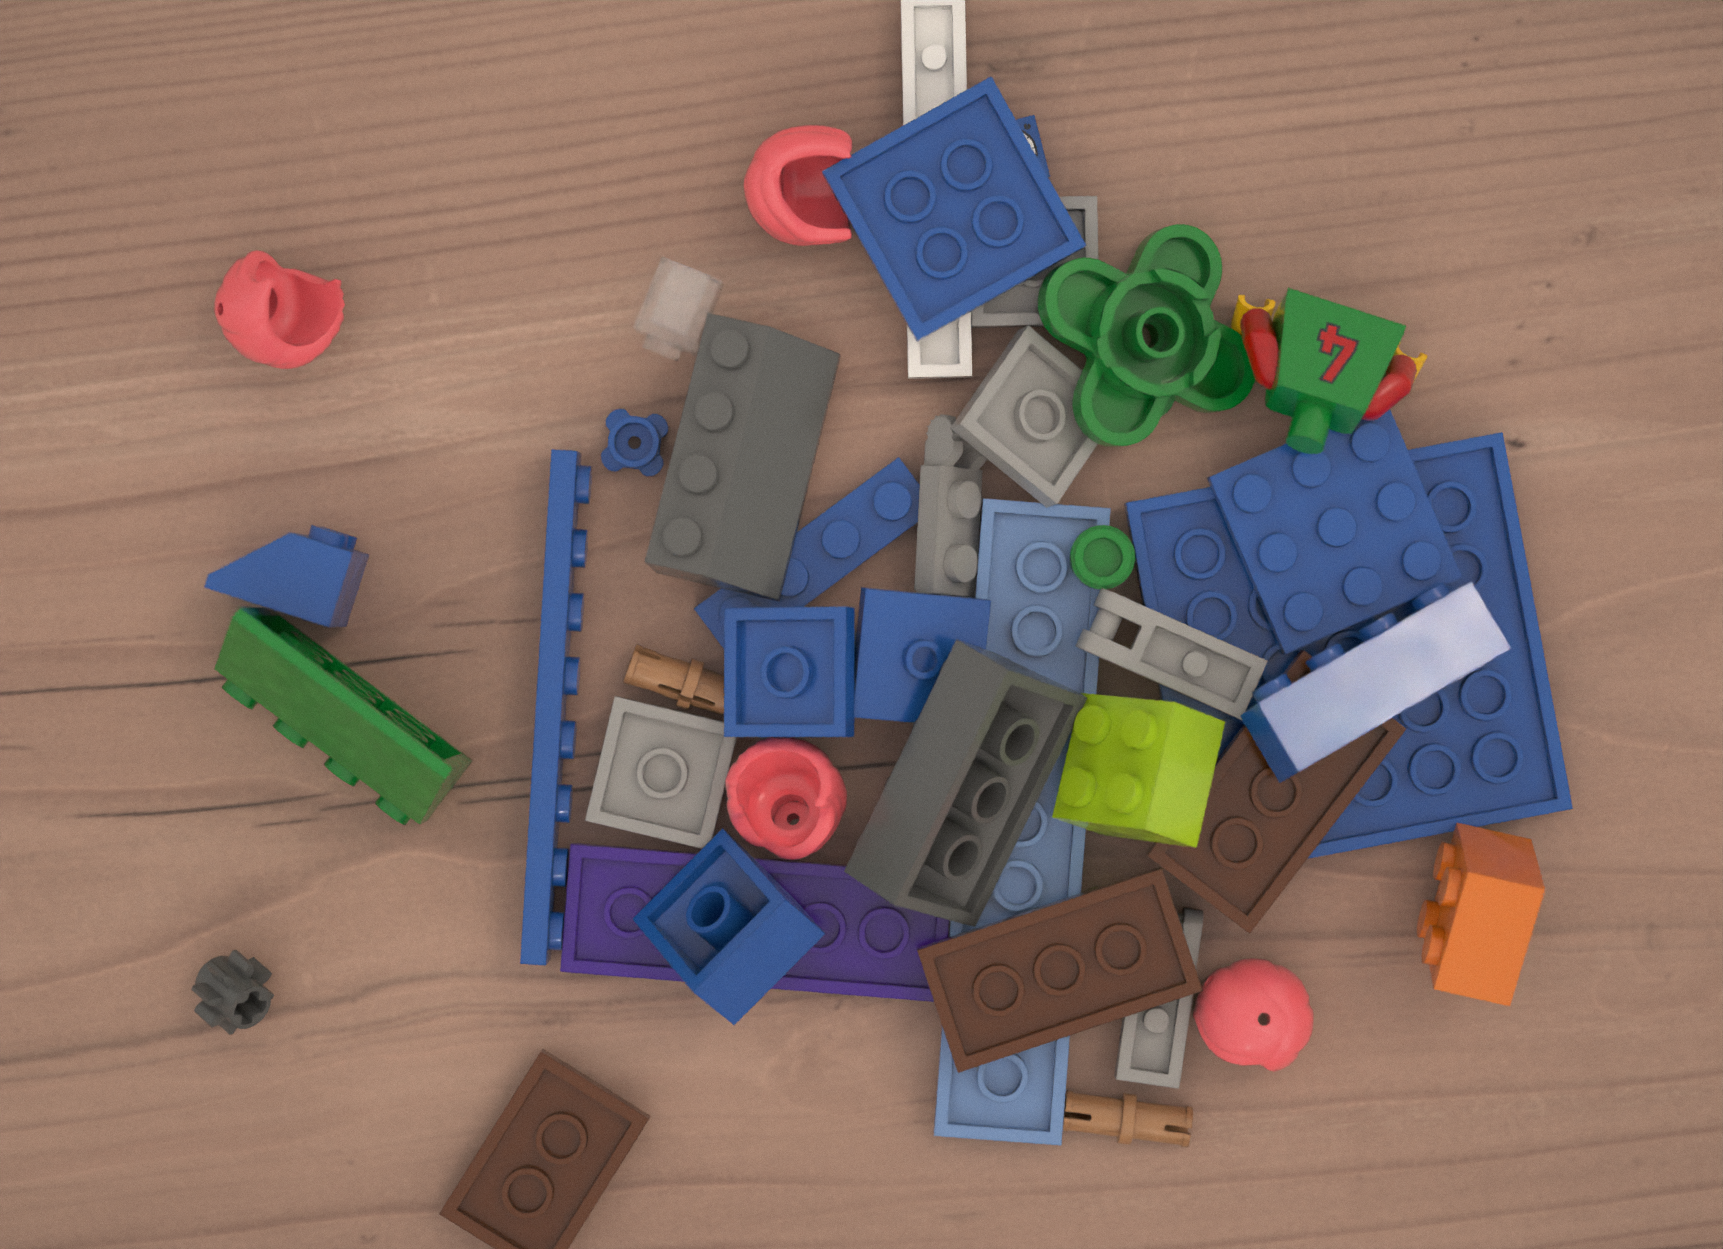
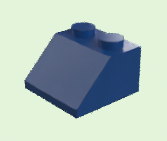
[204,525,370,627]
[632,828,825,1025]

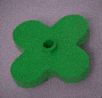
[1038,224,1255,447]

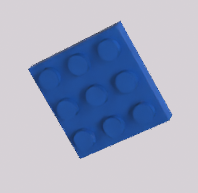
[822,76,1086,342]
[1207,410,1463,654]

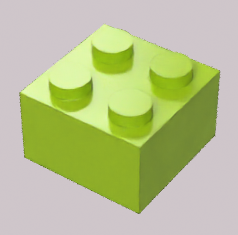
[1052,693,1225,848]

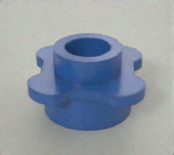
[601,409,669,476]

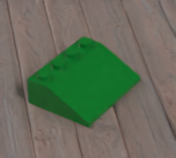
[214,607,473,825]

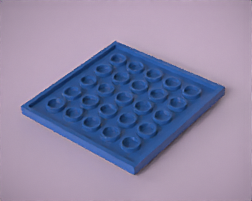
[1124,432,1573,859]

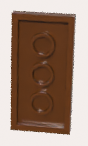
[1145,650,1406,934]
[917,867,1203,1073]

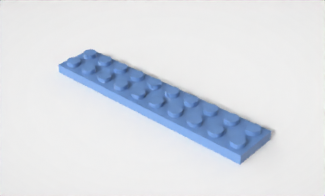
[933,498,1111,1146]

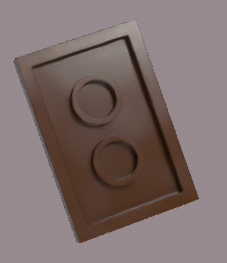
[439,1049,650,1249]

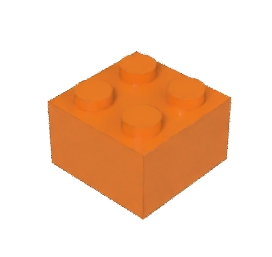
[1417,823,1545,1006]

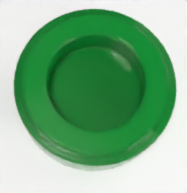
[1069,525,1135,589]

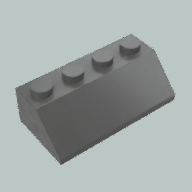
[645,313,841,602]
[844,639,1087,927]

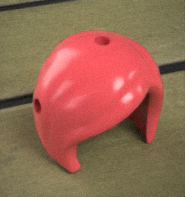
[744,125,853,246]
[214,250,345,369]
[725,737,847,860]
[1193,958,1314,1072]

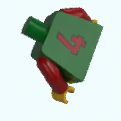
[1231,288,1427,454]

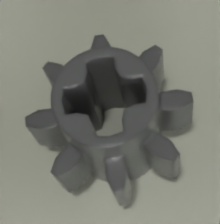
[191,950,274,1035]

